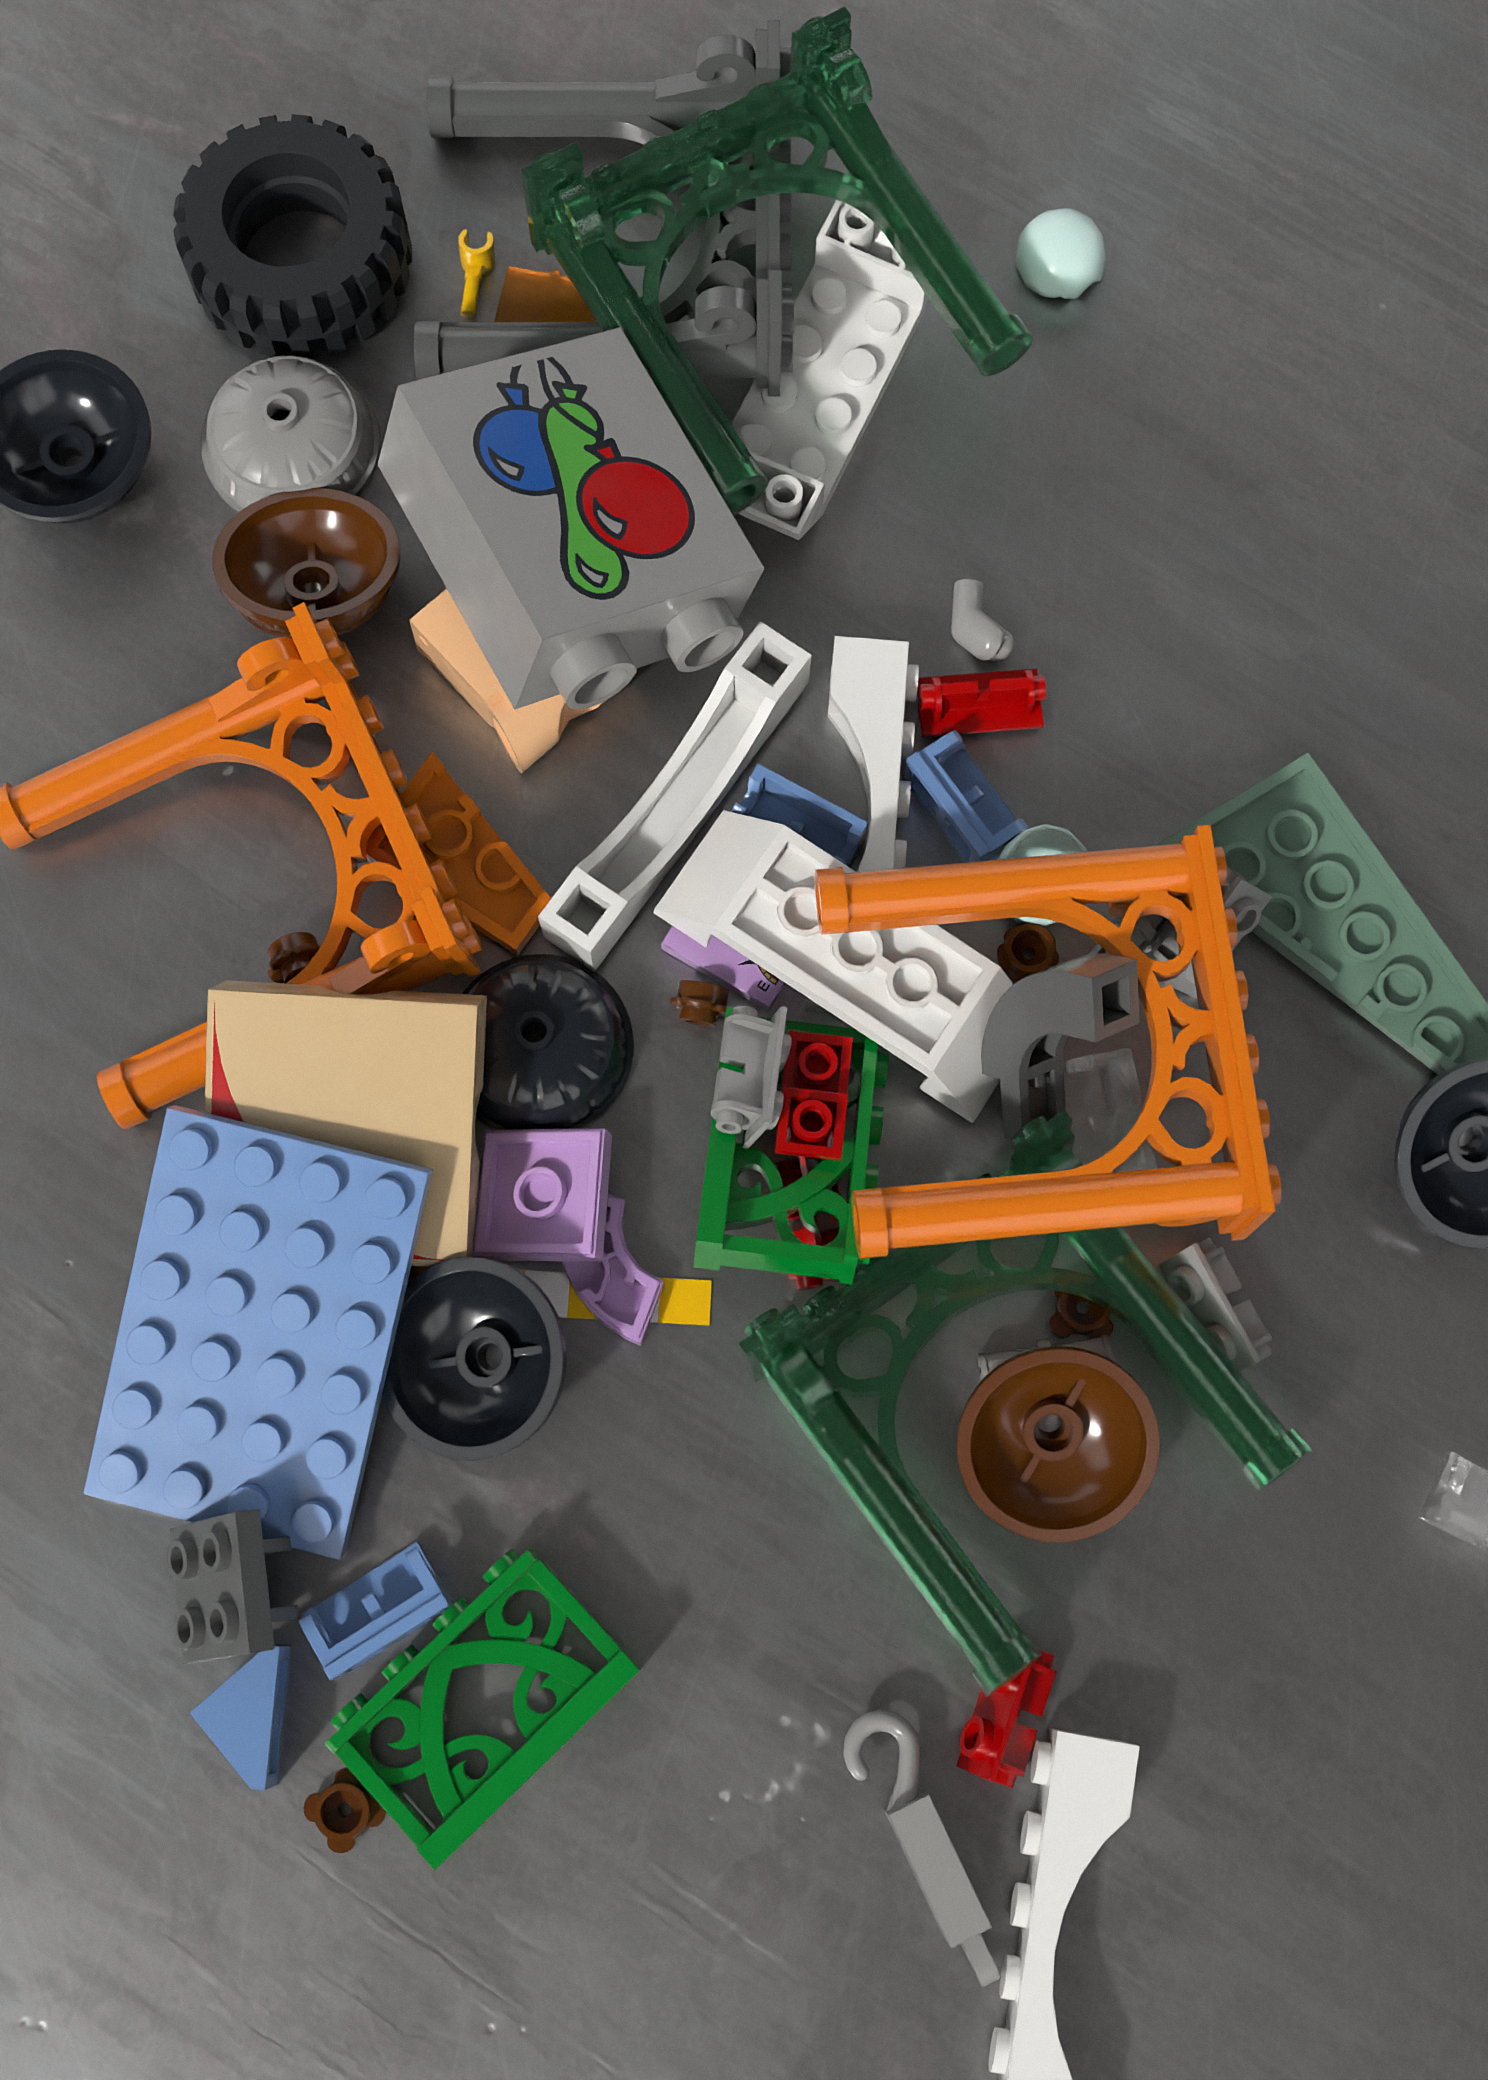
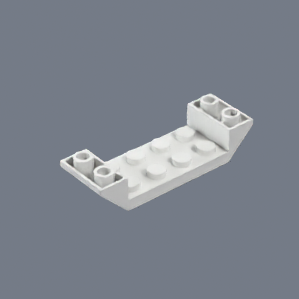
[701,190,950,540]
[653,810,1014,1123]

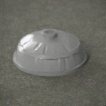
[201,355,381,512]

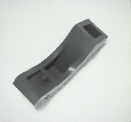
[981,953,1140,1145]

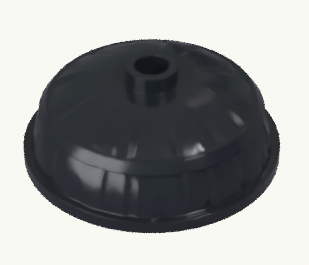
[0,349,152,523]
[462,954,634,1130]
[1394,1057,1488,1248]
[382,1257,567,1461]

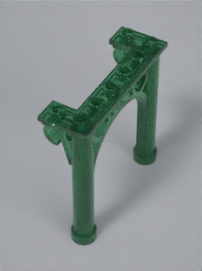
[521,6,1033,515]
[738,1110,1312,1697]

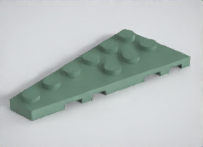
[1155,752,1488,1075]

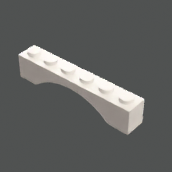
[538,621,812,972]
[805,636,919,1013]
[989,1727,1140,2080]

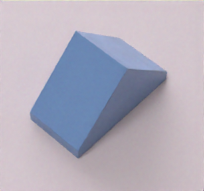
[190,1645,292,1790]

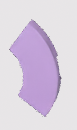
[562,1194,664,1346]

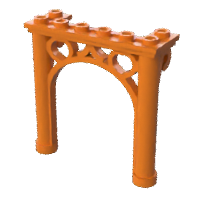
[0,602,483,1130]
[815,825,1281,1259]

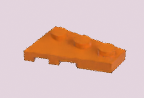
[366,751,551,956]

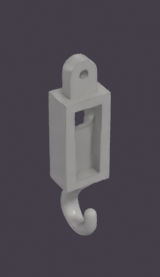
[843,1709,1001,1988]

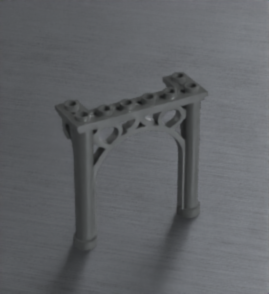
[414,20,794,397]

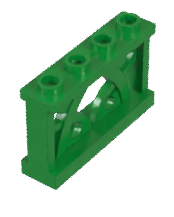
[694,1006,889,1285]
[325,1549,642,1870]

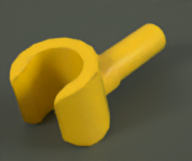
[458,229,495,318]

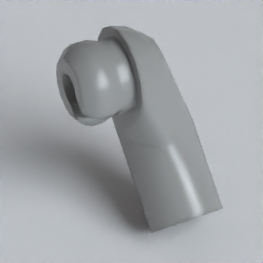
[951,579,1014,662]

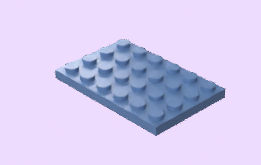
[83,1105,433,1560]

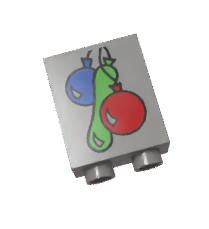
[378,327,765,709]

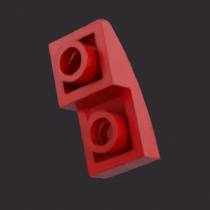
[775,1030,853,1161]

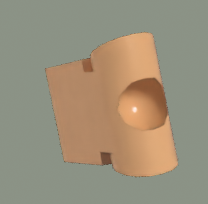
[409,588,637,774]

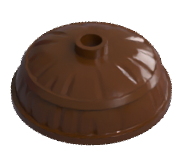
[212,488,401,638]
[956,1346,1160,1542]

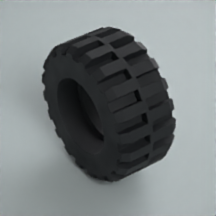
[173,114,412,359]

